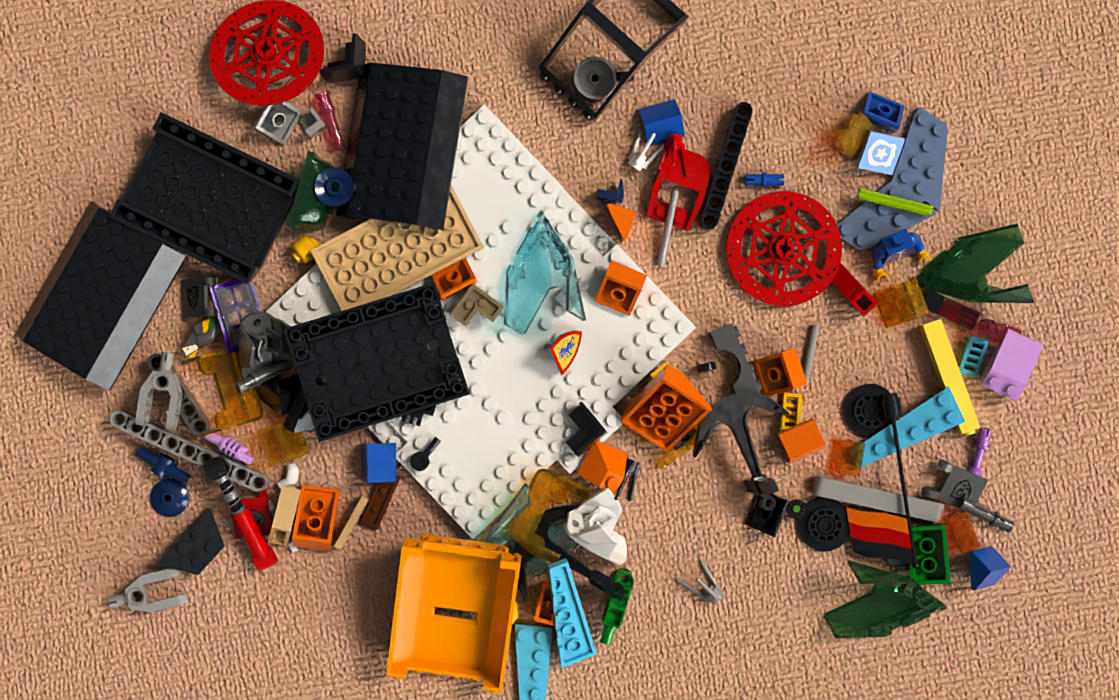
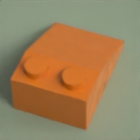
[292,485,340,551]

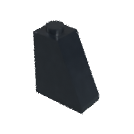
[283,377,326,433]

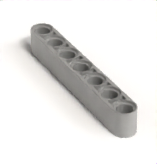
[811,475,945,523]

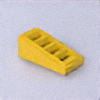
[779,392,802,432]

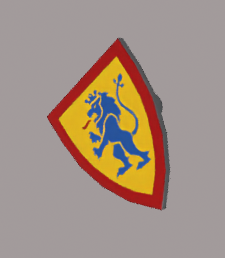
[544,330,582,375]

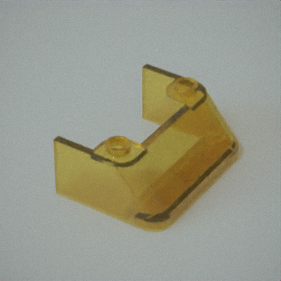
[181,349,263,436]
[509,469,592,563]

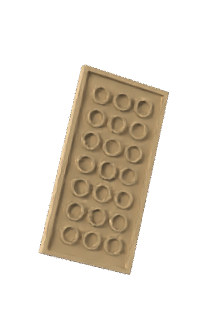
[310,185,484,311]

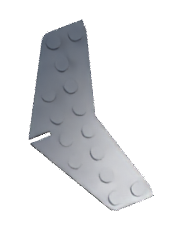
[837,107,948,251]

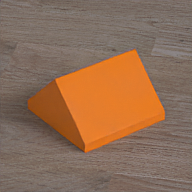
[606,203,636,242]
[431,258,478,300]
[778,418,826,464]

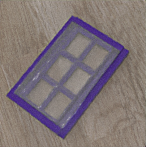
[208,280,262,354]

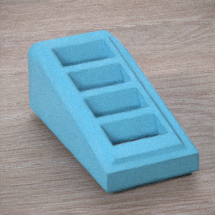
[958,336,989,378]

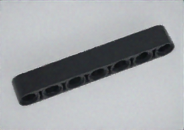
[699,102,753,231]

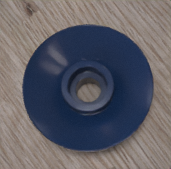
[315,167,354,207]
[150,479,189,517]

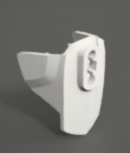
[563,488,627,565]

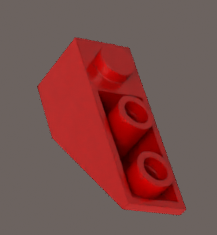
[826,262,878,316]

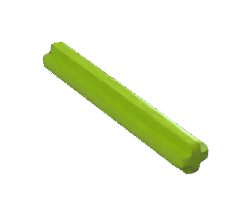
[857,188,933,216]

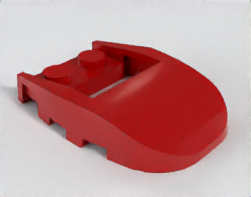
[645,149,711,232]

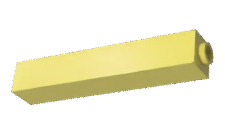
[919,319,980,436]

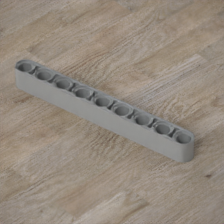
[110,411,270,492]

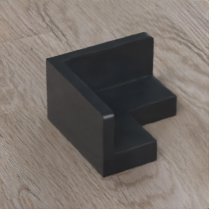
[320,33,366,83]
[257,373,301,416]
[566,401,608,458]

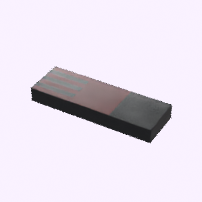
[919,289,980,330]

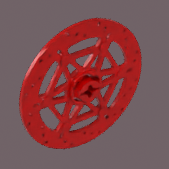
[209,0,325,106]
[726,191,842,306]

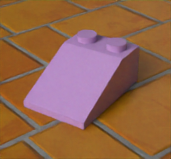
[980,329,1044,401]

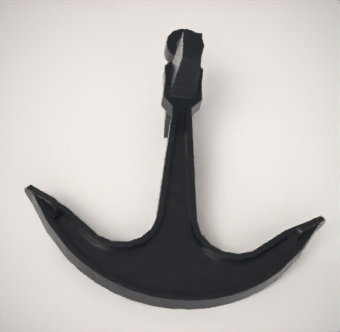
[693,392,790,511]
[512,505,625,602]

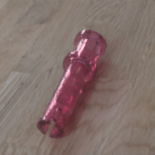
[314,91,346,150]

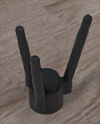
[615,458,639,501]

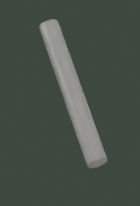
[803,324,820,382]

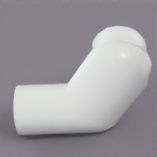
[277,463,299,490]

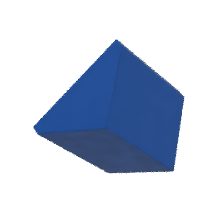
[858,91,904,133]
[638,99,685,146]
[361,443,397,483]
[969,546,1011,590]

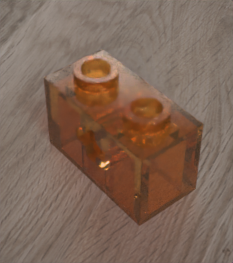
[942,509,981,554]

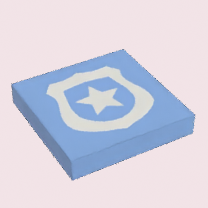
[856,130,905,175]

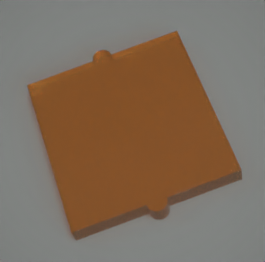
[828,438,865,477]

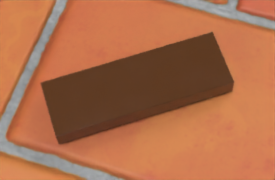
[360,475,401,530]

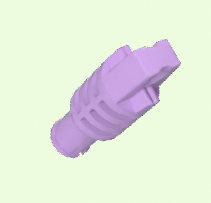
[204,428,255,465]

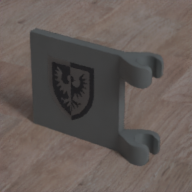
[181,277,219,318]
[924,459,988,510]

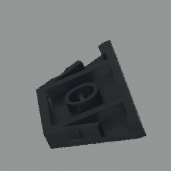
[157,507,225,575]

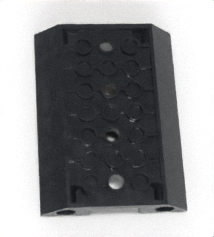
[283,282,470,442]

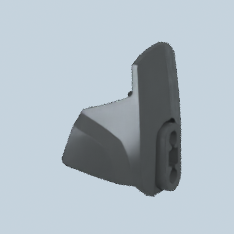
[238,311,293,380]

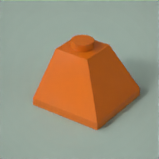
[577,441,627,494]

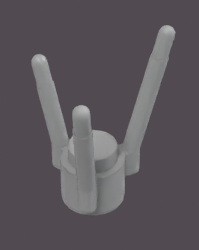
[675,560,724,605]

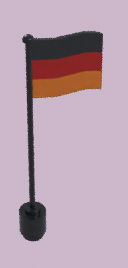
[846,393,919,568]

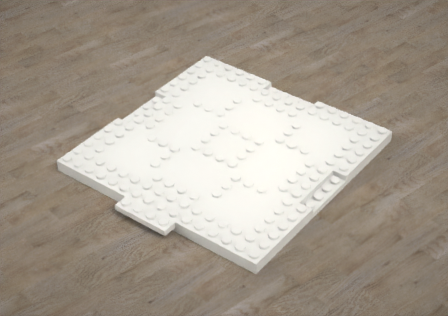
[266,104,696,539]

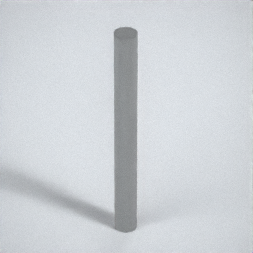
[657,190,679,266]

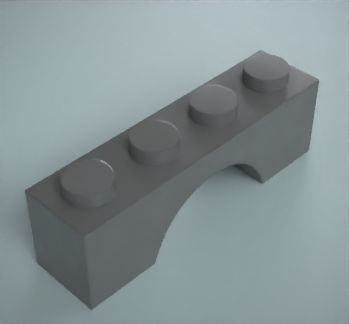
[709,323,762,394]

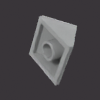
[254,102,303,145]

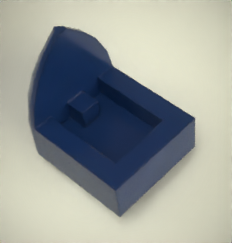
[596,179,624,204]

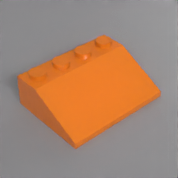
[620,364,712,452]

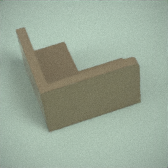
[450,284,505,326]

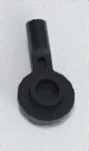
[410,437,441,471]

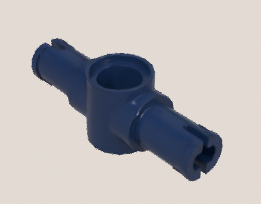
[135,447,191,485]

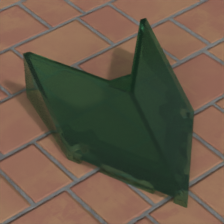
[907,223,1035,303]
[823,560,948,638]

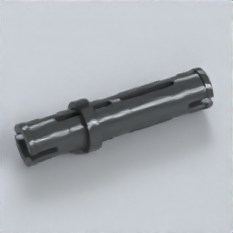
[235,359,291,394]
[958,497,1014,533]

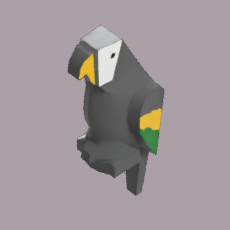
[182,307,240,359]

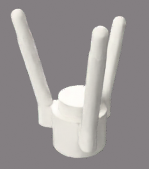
[627,132,664,171]

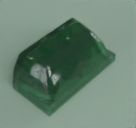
[287,151,339,231]

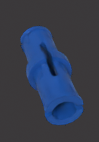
[745,172,784,187]

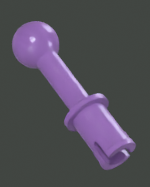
[967,427,992,476]

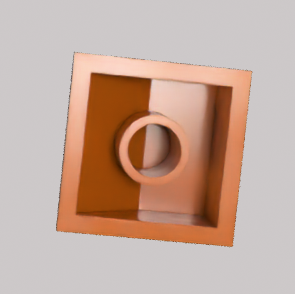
[594,260,647,316]
[753,348,807,396]

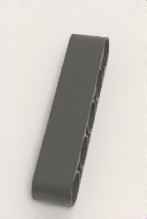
[147,354,211,435]

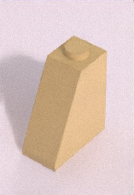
[268,486,301,547]

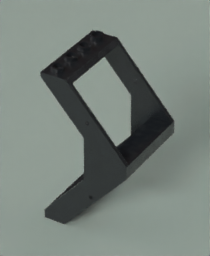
[538,0,689,122]

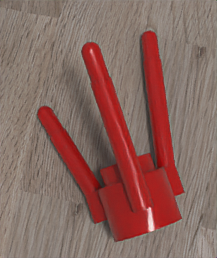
[657,133,689,177]

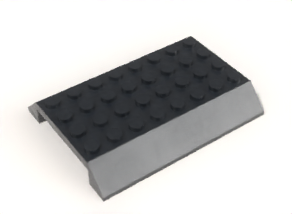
[336,63,468,230]
[109,112,300,285]
[16,201,187,390]

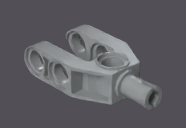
[135,352,183,431]
[108,568,189,613]

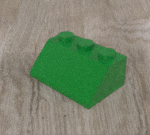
[909,523,951,585]

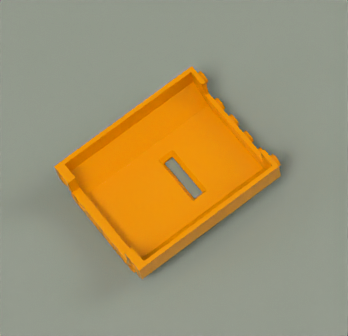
[386,534,522,693]

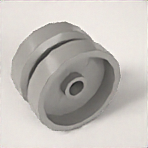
[574,56,616,103]

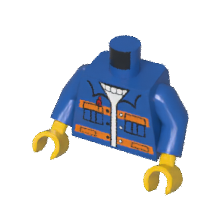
[872,229,931,283]

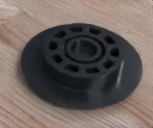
[844,384,892,437]
[798,498,850,551]

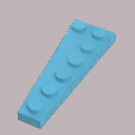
[850,386,965,468]
[548,558,597,668]
[515,623,553,700]

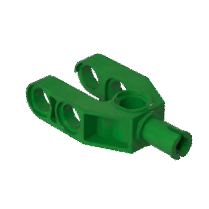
[600,567,634,645]

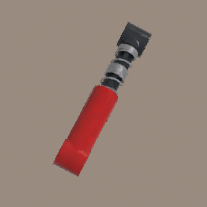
[203,455,278,571]

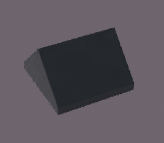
[744,494,789,537]

